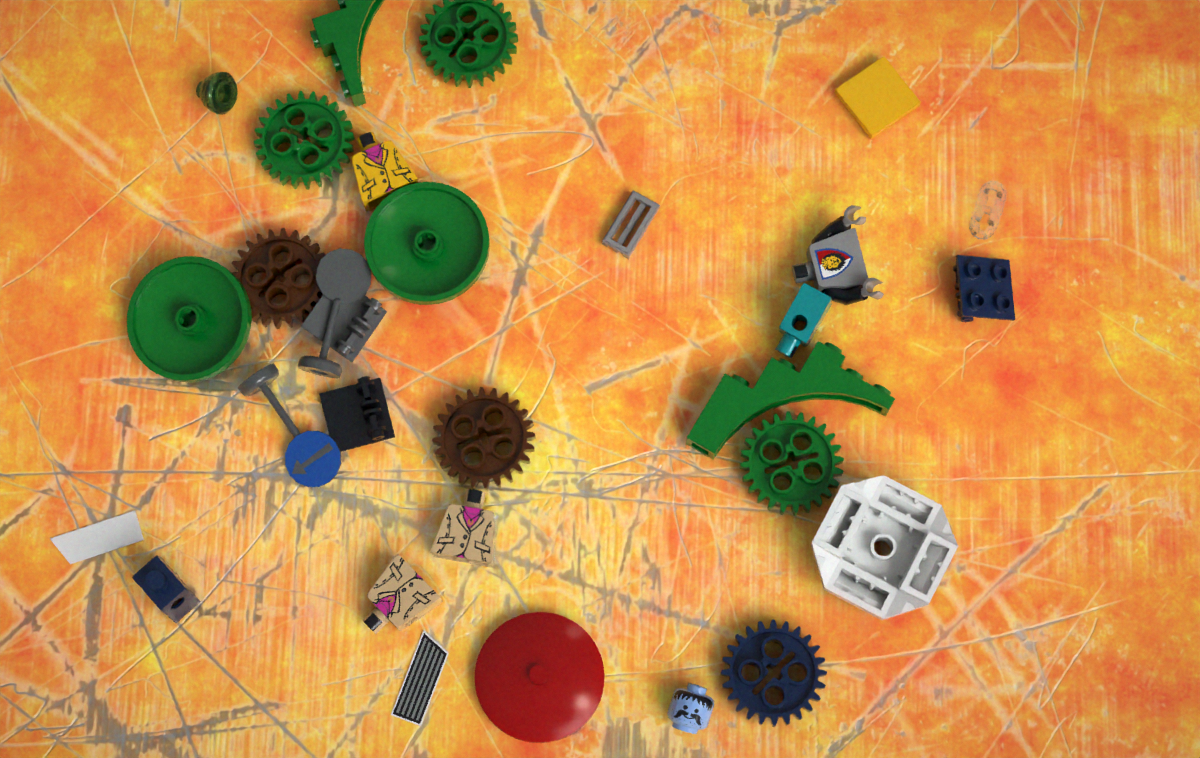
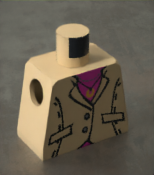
[431,489,495,568]
[363,554,443,634]

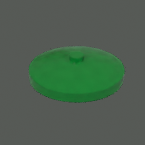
[364,182,490,305]
[127,256,252,382]

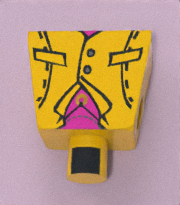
[351,132,418,212]

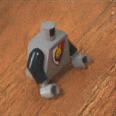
[792,205,884,305]

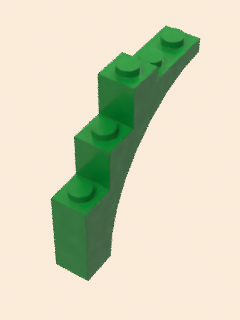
[310,0,385,107]
[686,341,895,460]

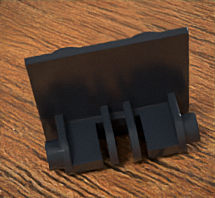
[319,376,395,452]

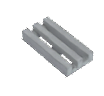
[602,190,660,259]

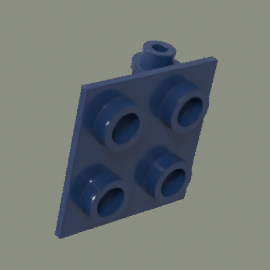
[953,255,1015,322]

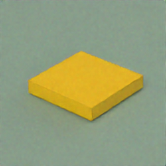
[834,56,921,139]

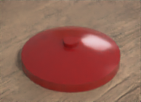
[474,612,605,744]

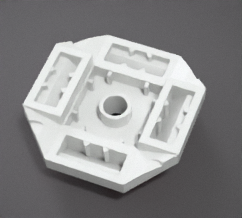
[811,475,958,620]

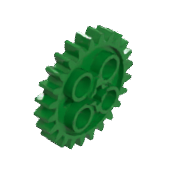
[419,0,518,88]
[254,91,355,190]
[740,411,844,516]

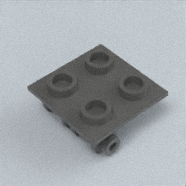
[300,295,387,362]

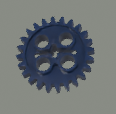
[720,620,827,727]

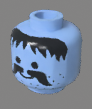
[667,683,714,734]

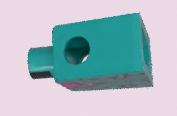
[775,283,832,359]

